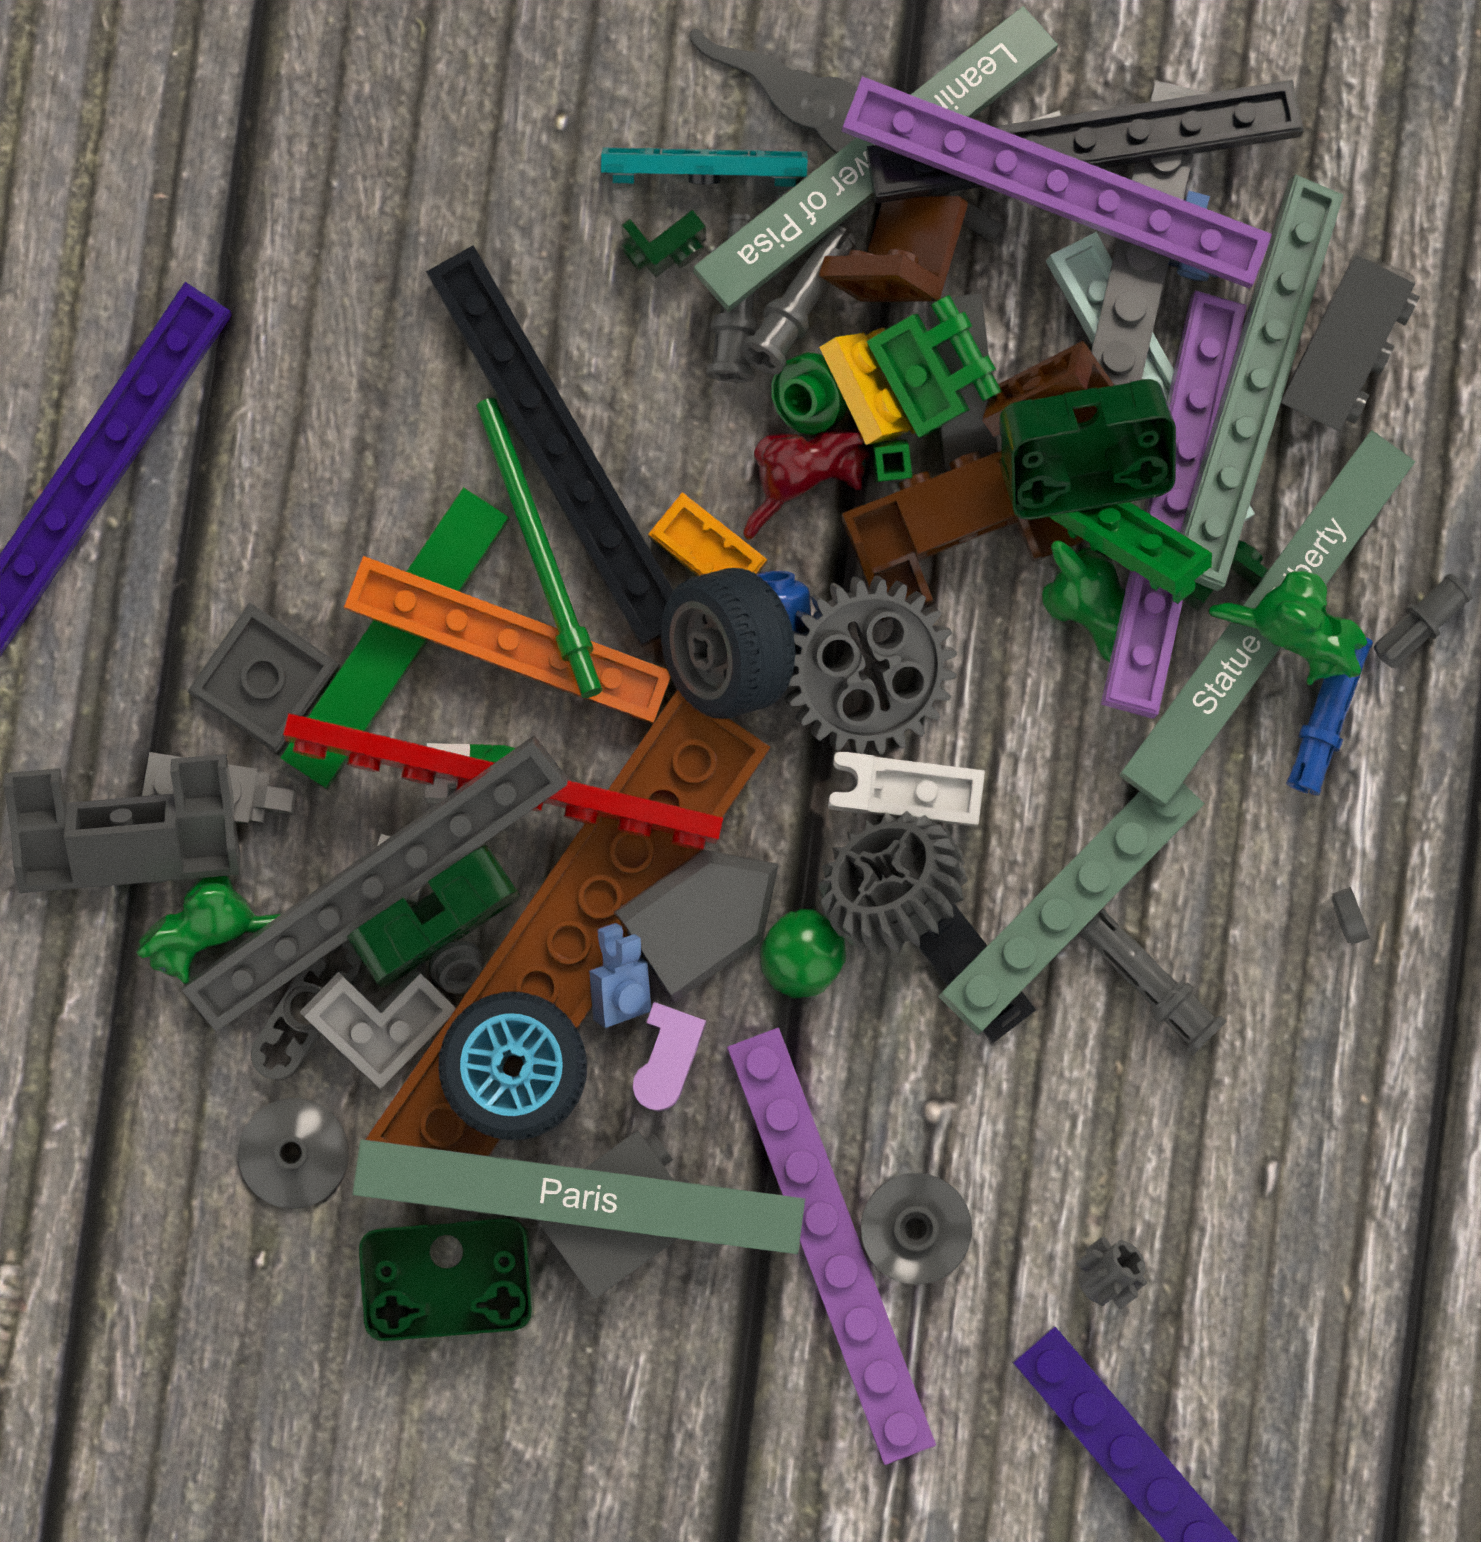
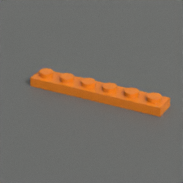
[344,556,671,724]

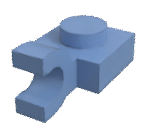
[589,923,651,1028]

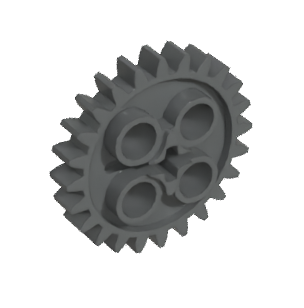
[784,576,957,755]

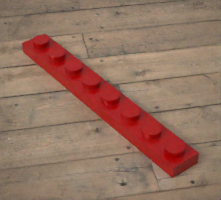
[283,713,723,850]

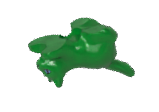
[1042,540,1126,663]
[1208,570,1367,685]
[136,876,281,984]

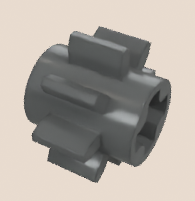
[1076,1236,1147,1309]

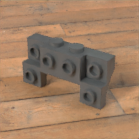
[3,754,241,893]

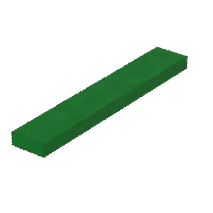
[280,487,510,790]

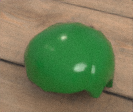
[760,909,846,998]

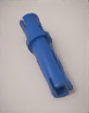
[1286,637,1373,796]

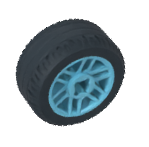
[438,992,587,1140]

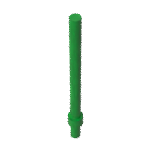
[476,398,603,698]

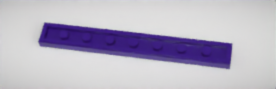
[0,282,232,657]

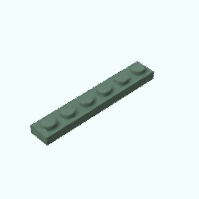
[938,783,1205,1035]

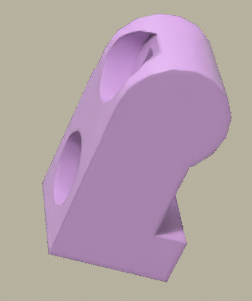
[633,1002,706,1112]

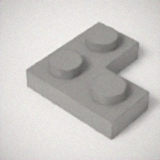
[300,969,456,1090]

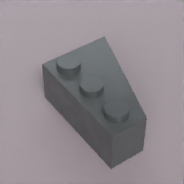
[1281,248,1420,432]

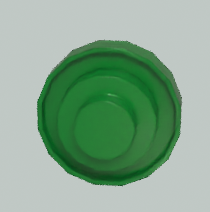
[771,352,848,435]

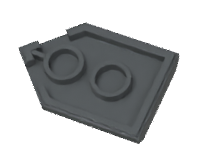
[614,850,778,1003]

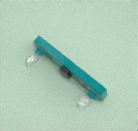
[601,147,808,221]

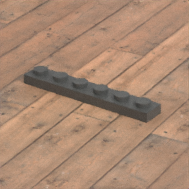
[1091,80,1207,385]

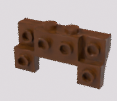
[841,450,1084,622]

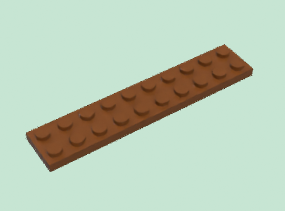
[366,689,771,1156]

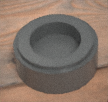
[1331,887,1370,945]

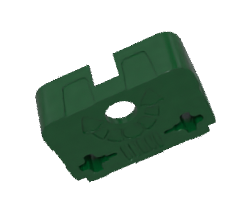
[999,379,1176,520]
[347,845,521,988]
[359,1218,534,1341]

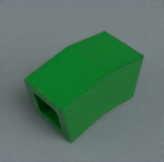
[871,439,912,483]

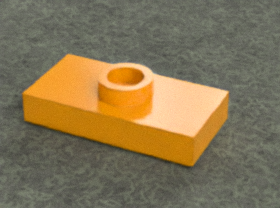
[648,492,768,576]

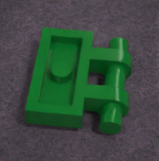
[867,295,1002,438]

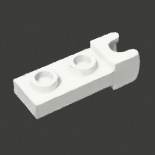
[828,752,985,827]

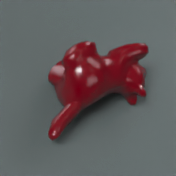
[743,428,870,540]

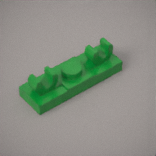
[1050,502,1212,604]

